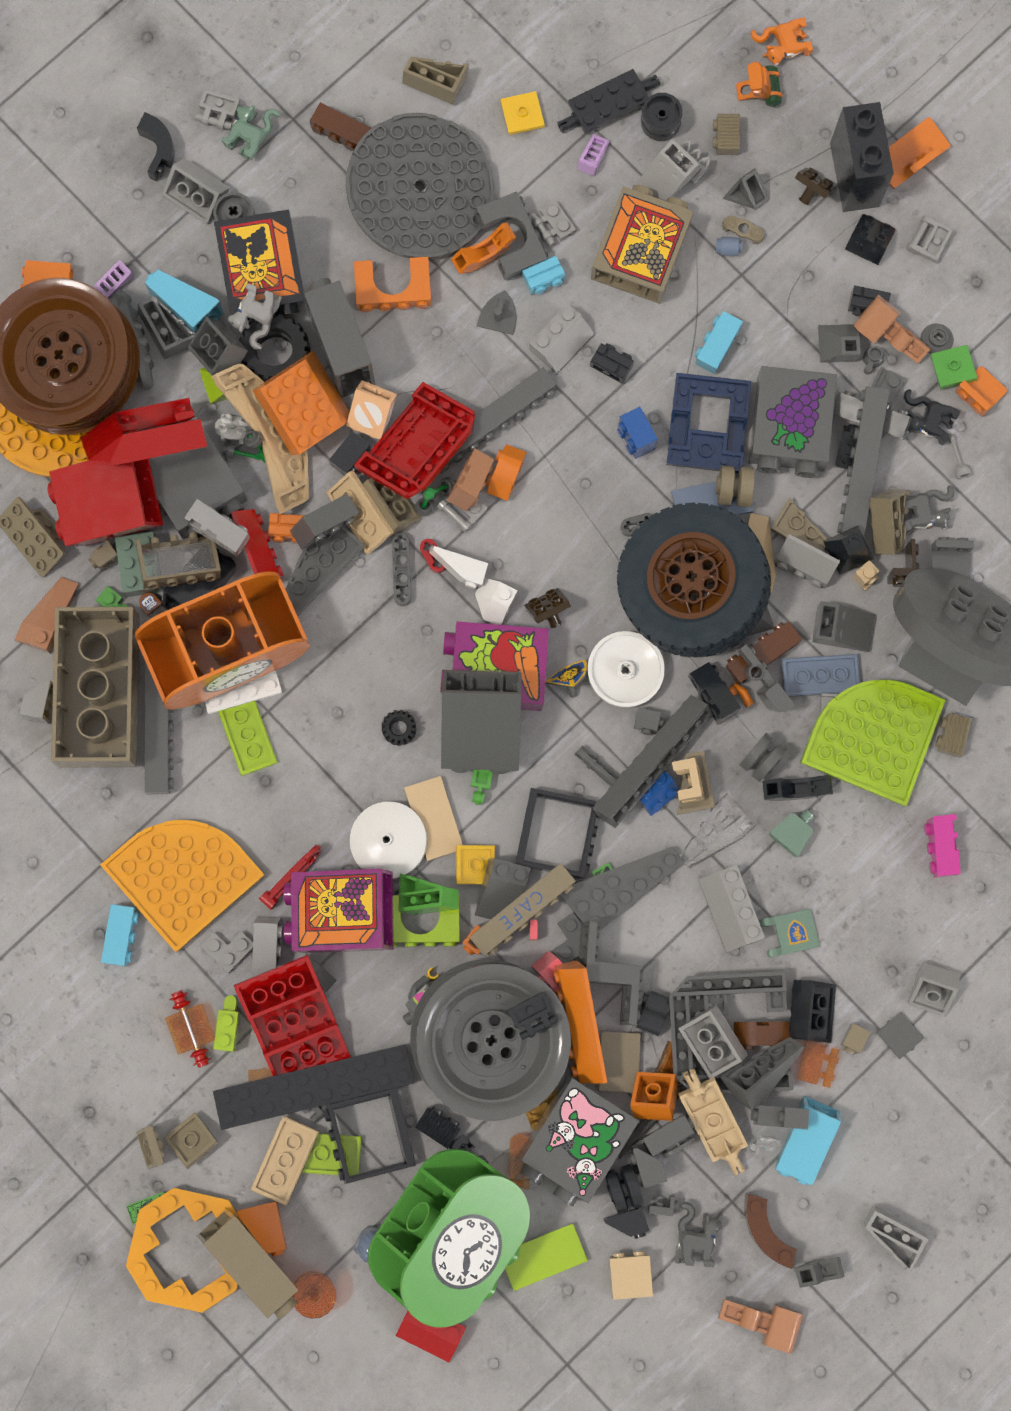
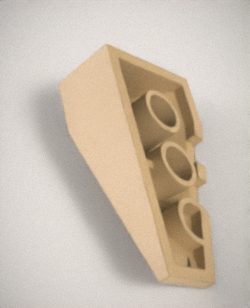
[748,513,776,594]

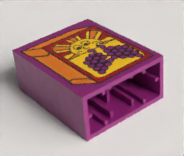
[284,868,394,953]

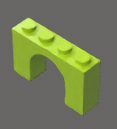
[393,895,460,947]

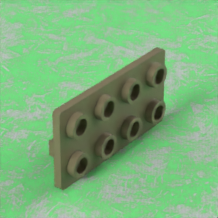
[0,497,65,577]

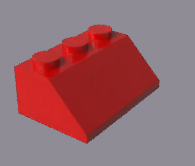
[395,1310,467,1363]

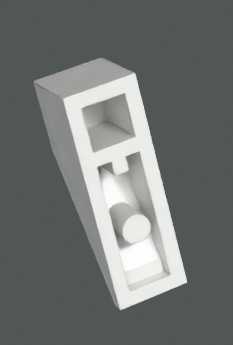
[429,546,488,589]

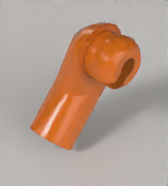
[729,683,754,707]

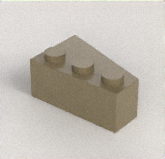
[402,57,469,105]

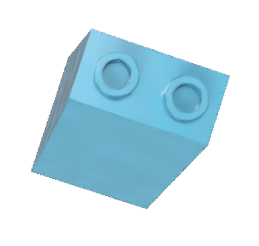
[145,270,224,333]
[776,1096,841,1185]

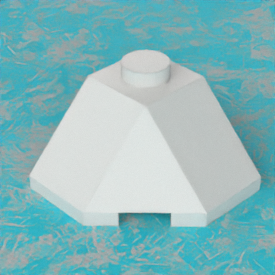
[475,578,518,625]

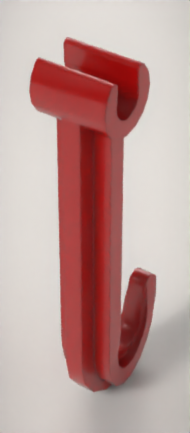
[259,844,322,910]

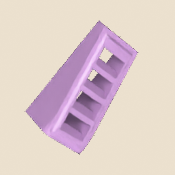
[577,134,610,176]
[93,260,134,299]

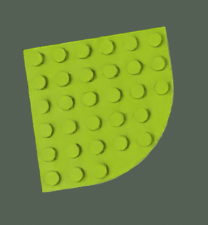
[800,680,945,807]

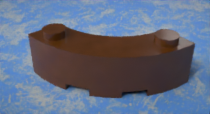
[744,1193,797,1269]

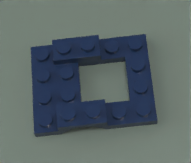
[666,373,751,473]

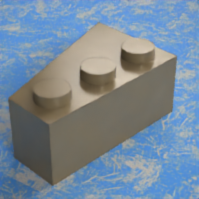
[870,489,910,555]

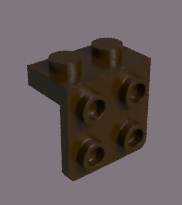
[887,539,919,587]

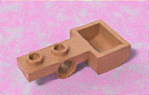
[854,294,930,364]
[718,1299,803,1354]

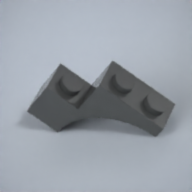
[750,1105,809,1130]

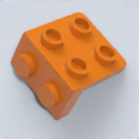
[955,366,1007,417]

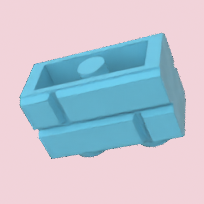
[522,256,565,295]

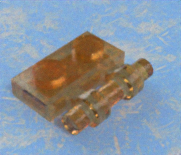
[797,1041,839,1088]

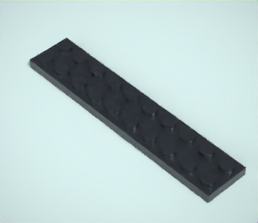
[213,1044,414,1130]

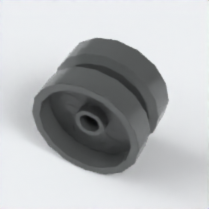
[213,192,255,221]
[739,733,787,782]

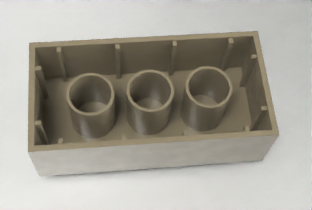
[51,607,140,768]

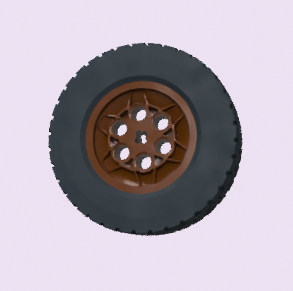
[617,502,771,658]

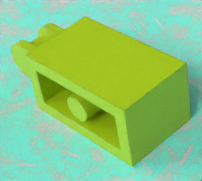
[213,995,241,1052]

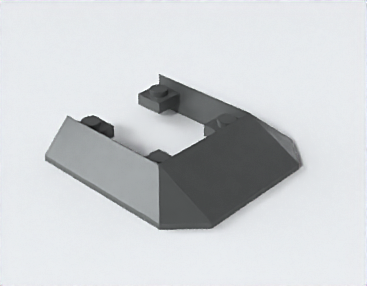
[669,971,793,1094]

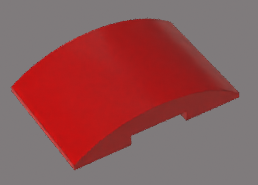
[234,955,351,1076]

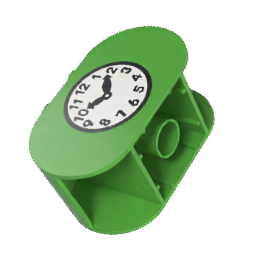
[368,1149,530,1327]

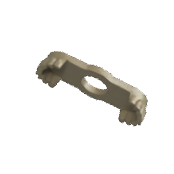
[722,215,764,244]

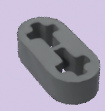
[620,513,652,537]

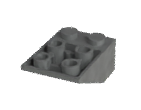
[812,601,874,652]

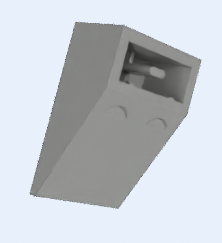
[636,139,701,202]

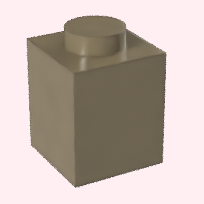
[840,1023,871,1055]

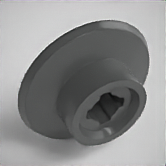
[920,323,954,354]

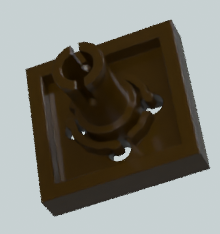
[795,167,836,205]
[524,588,571,628]

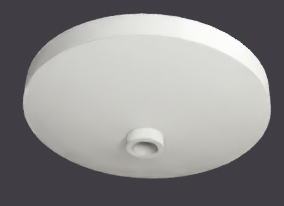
[587,631,665,708]
[350,802,427,879]

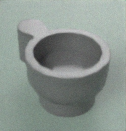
[863,346,884,375]

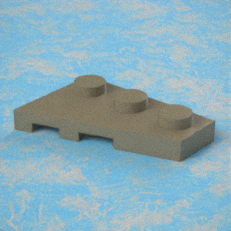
[770,497,827,551]
[677,751,715,815]

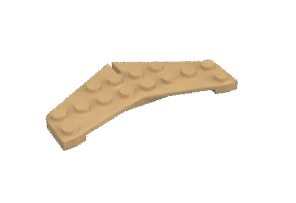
[212,364,309,514]

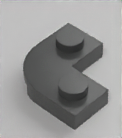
[552,913,581,964]

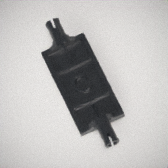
[557,69,660,134]

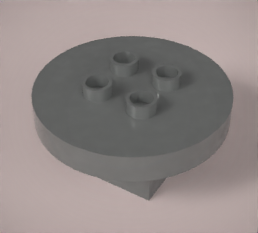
[893,568,1011,706]

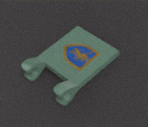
[760,909,820,958]

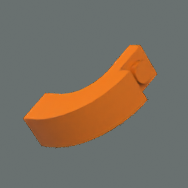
[451,222,516,274]

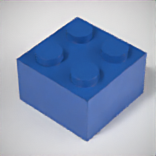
[617,406,658,459]

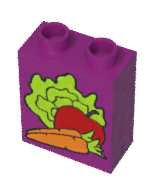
[440,621,549,711]

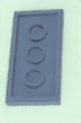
[671,481,754,516]
[781,654,860,697]

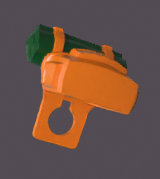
[736,62,782,107]

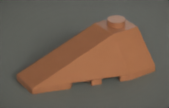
[15,577,79,654]

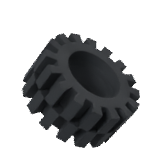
[381,710,416,746]

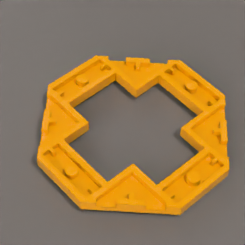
[126,1187,248,1313]

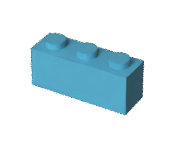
[695,311,743,374]
[101,904,139,967]

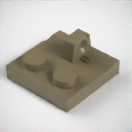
[164,1112,219,1169]
[136,1125,164,1170]

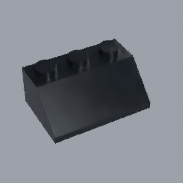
[790,980,836,1043]

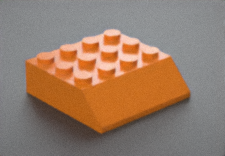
[253,351,350,455]

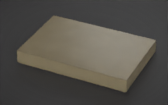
[599,1031,641,1093]

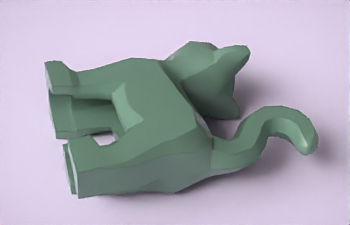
[221,105,280,160]

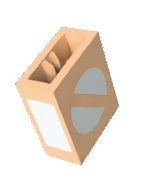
[346,380,397,439]

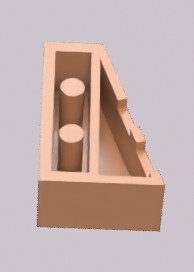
[446,448,494,511]

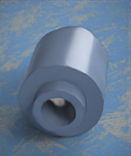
[716,237,743,256]

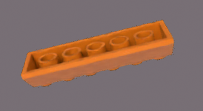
[553,960,607,1084]

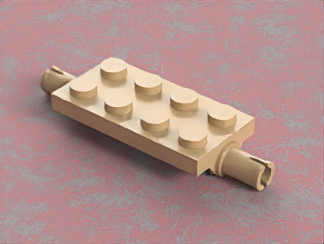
[679,1069,748,1175]

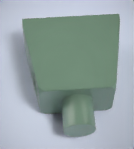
[768,809,814,858]

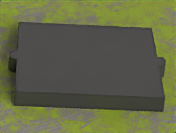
[877,1012,924,1059]

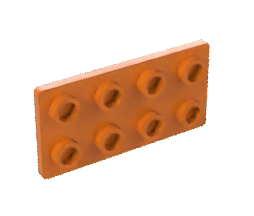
[889,117,951,189]

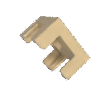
[672,758,705,804]

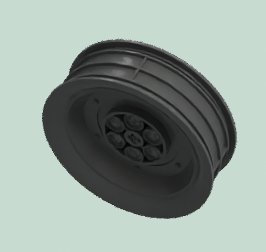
[410,959,571,1121]

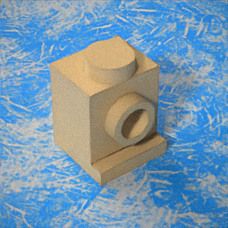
[852,560,880,591]

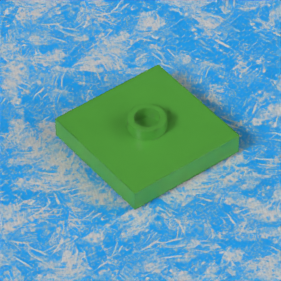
[930,345,977,390]

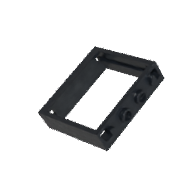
[515,788,600,879]
[324,1088,416,1184]

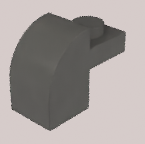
[795,1257,845,1288]

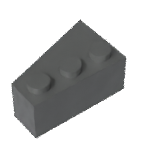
[290,494,359,550]

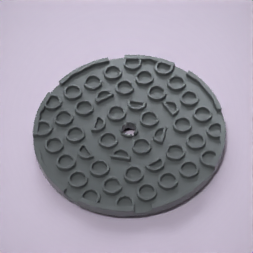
[346,113,494,259]

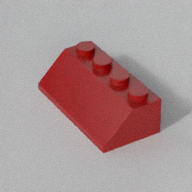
[231,509,284,581]

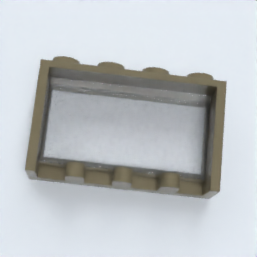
[135,532,221,590]

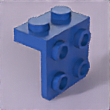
[640,771,679,816]

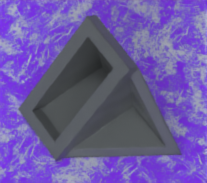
[722,168,769,210]

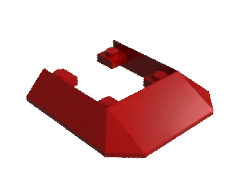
[81,398,207,466]

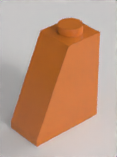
[237,1201,287,1256]

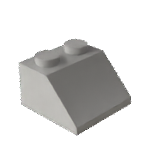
[18,680,53,724]
[908,962,960,1017]

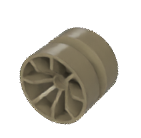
[716,465,754,508]

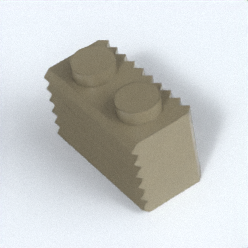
[713,114,740,155]
[935,713,972,758]

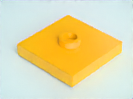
[500,91,545,135]
[456,845,495,885]

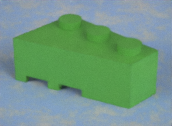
[399,873,458,915]

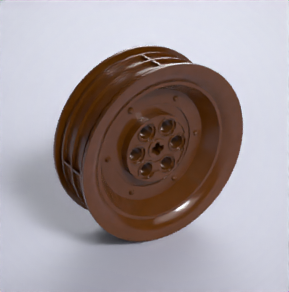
[0,278,140,435]

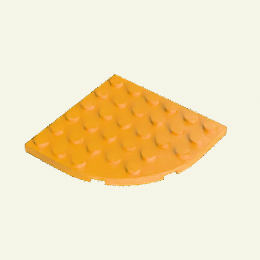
[0,366,89,477]
[100,820,265,953]

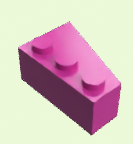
[924,814,961,878]

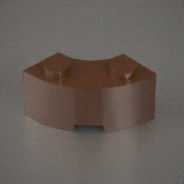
[734,1022,790,1050]

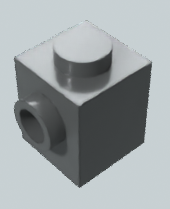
[634,707,664,735]

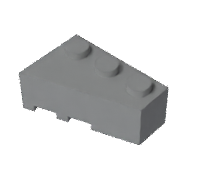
[185,499,250,557]
[864,1206,928,1274]

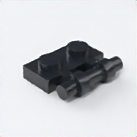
[507,991,558,1040]

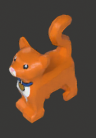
[750,17,813,66]

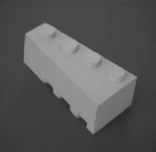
[252,916,283,977]

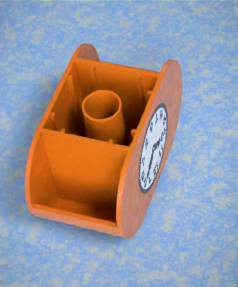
[134,572,310,709]

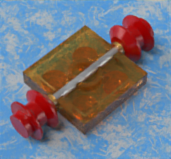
[165,990,215,1068]

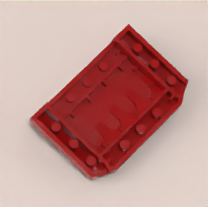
[354,382,475,499]

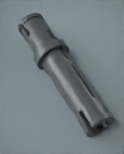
[574,745,618,786]

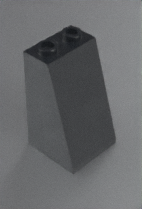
[162,546,236,610]

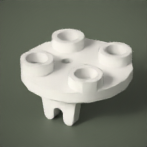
[215,414,252,444]

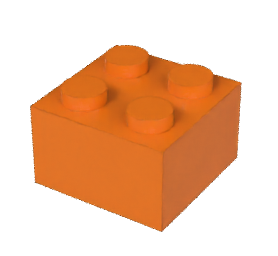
[630,1072,679,1121]

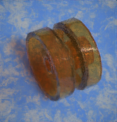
[293,1271,336,1319]

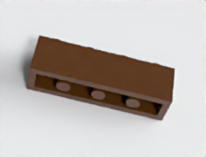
[310,102,371,151]
[725,621,802,685]

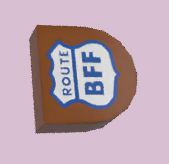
[139,593,162,616]

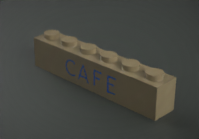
[469,863,576,956]

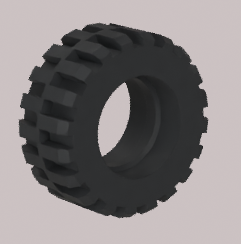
[239,314,311,382]

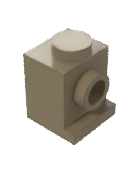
[89,540,118,571]

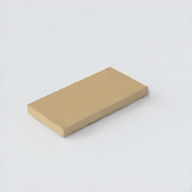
[326,471,394,555]
[404,776,463,861]
[250,1116,319,1206]

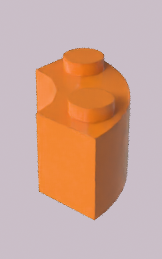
[486,444,527,501]

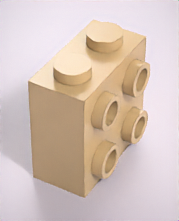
[609,1251,653,1300]

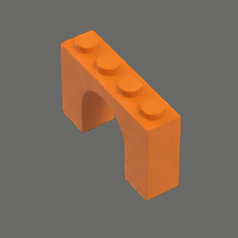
[354,257,431,312]
[20,260,74,341]

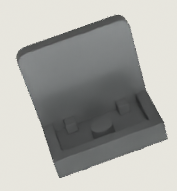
[932,537,974,579]

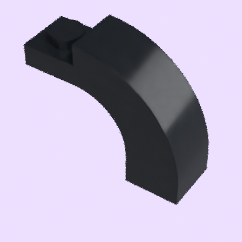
[137,112,175,181]
[762,775,833,801]

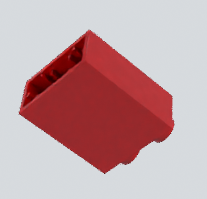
[47,458,163,546]

